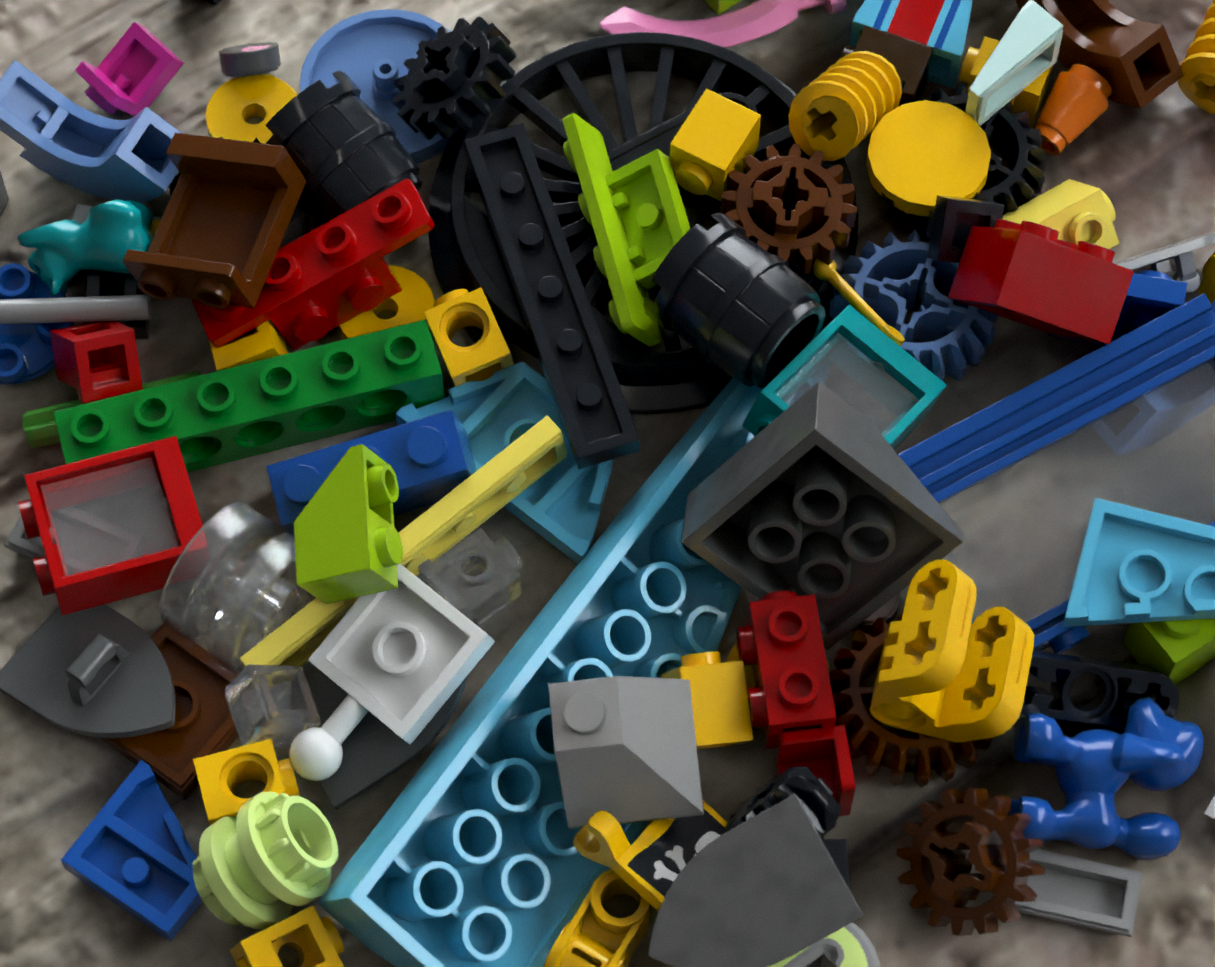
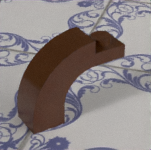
[1015,0,1184,109]

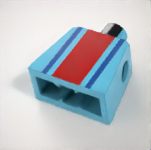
[850,0,973,89]

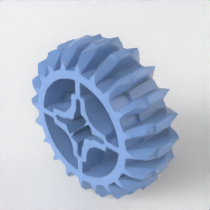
[829,229,997,382]

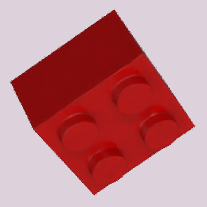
[948,219,1134,345]

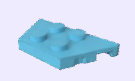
[396,361,615,564]

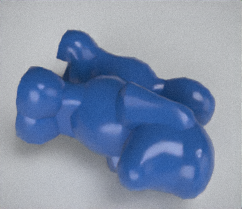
[1008,697,1204,860]

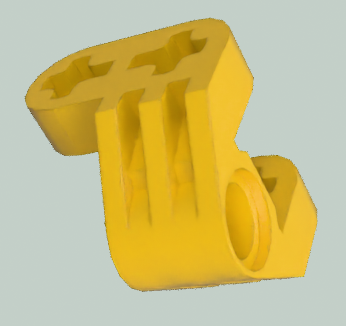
[870,559,1034,743]

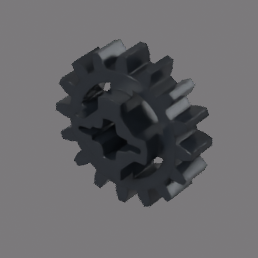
[392,17,517,140]

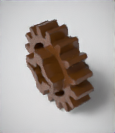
[720,144,857,275]
[896,788,1045,936]

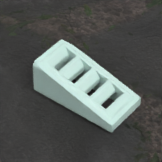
[965,0,1063,126]

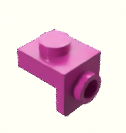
[75,21,184,116]

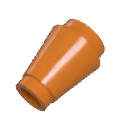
[1034,64,1112,156]

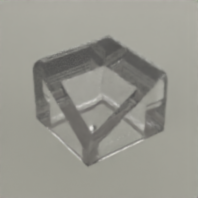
[225,664,322,748]

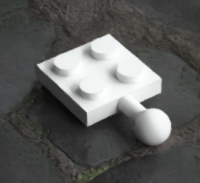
[289,564,495,781]

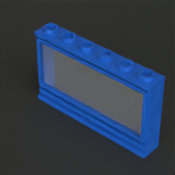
[898,293,1215,654]

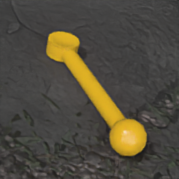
[813,258,905,346]

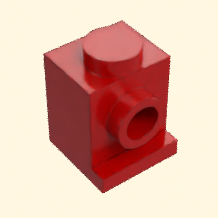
[50,321,143,404]

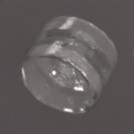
[159,501,312,672]

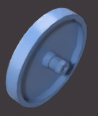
[300,9,460,164]

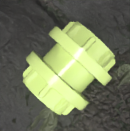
[192,792,339,930]

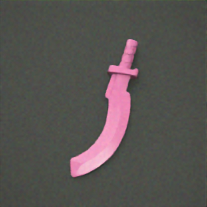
[599,0,847,48]

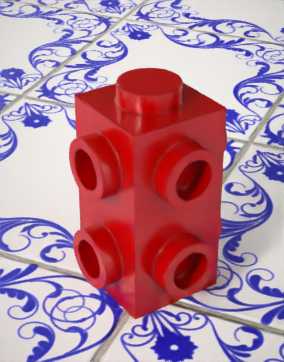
[736,591,836,749]

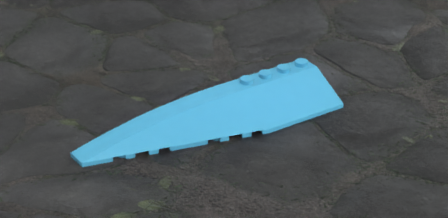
[317,363,831,967]

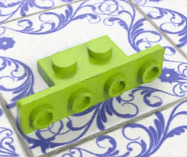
[562,113,691,347]

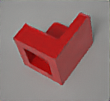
[774,725,856,816]

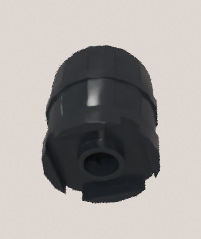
[253,71,423,226]
[643,213,826,389]

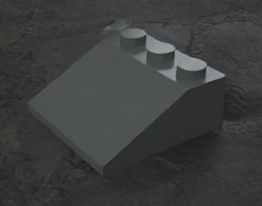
[681,381,964,650]

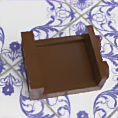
[122,133,306,309]

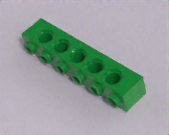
[53,319,444,473]

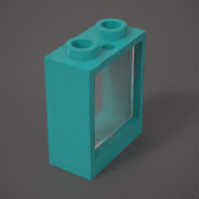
[742,305,947,450]

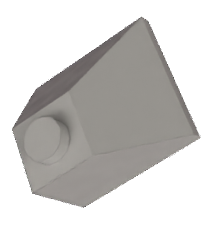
[548,676,704,830]

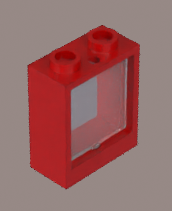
[18,436,213,616]

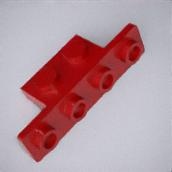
[192,179,434,351]

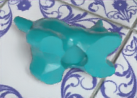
[18,199,154,296]

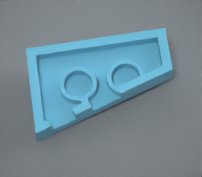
[1063,498,1215,627]

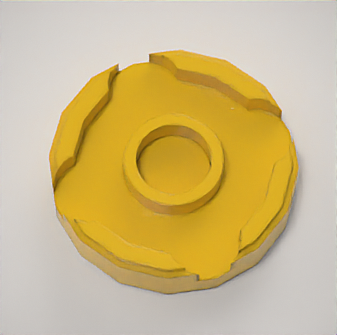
[866,100,991,217]

